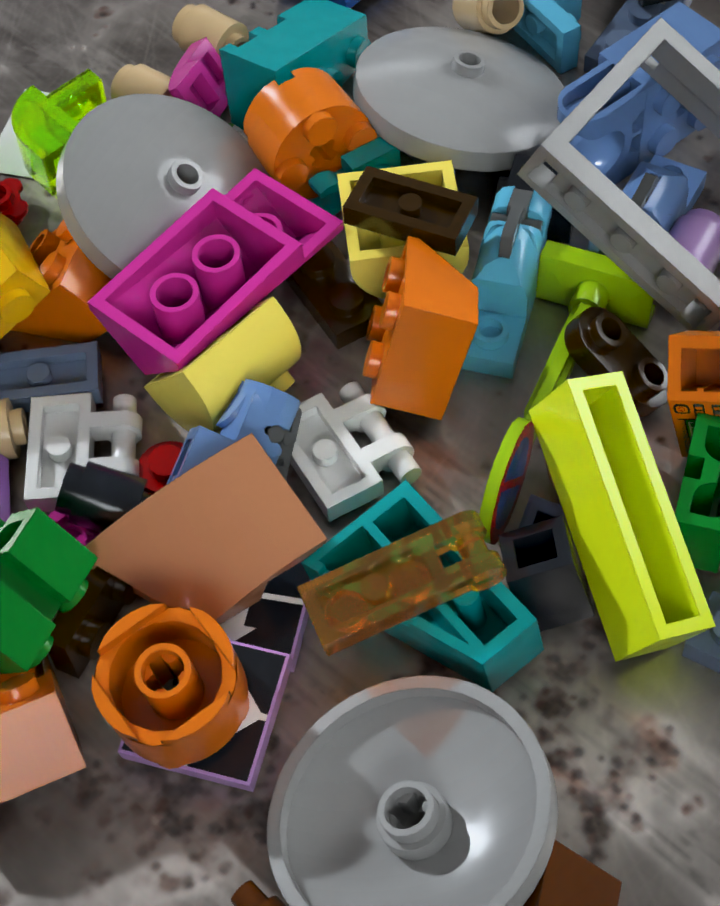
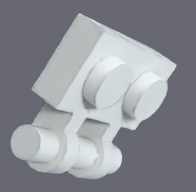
[290,381,422,522]
[24,393,143,512]

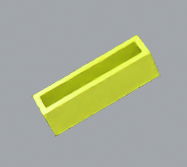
[529,371,716,662]

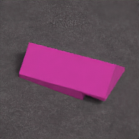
[87,168,344,375]

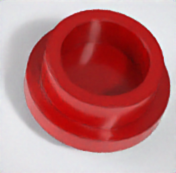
[139,441,184,494]

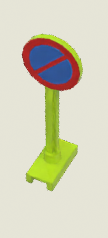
[477,240,656,545]

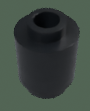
[55,461,153,532]

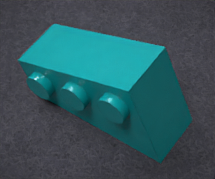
[219,0,371,130]
[301,480,544,693]

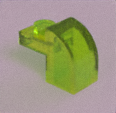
[11,68,107,196]

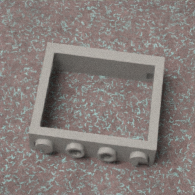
[517,17,720,331]

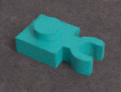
[308,137,401,215]

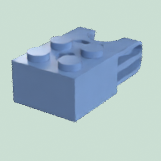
[557,1,720,185]

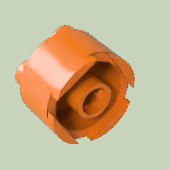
[243,67,377,199]
[91,603,249,769]

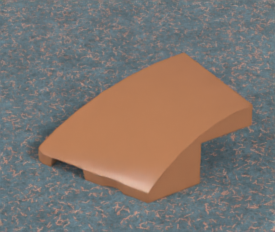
[85,433,327,625]

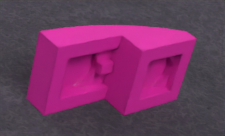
[168,37,228,117]

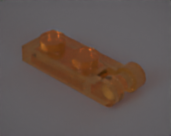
[297,510,507,656]

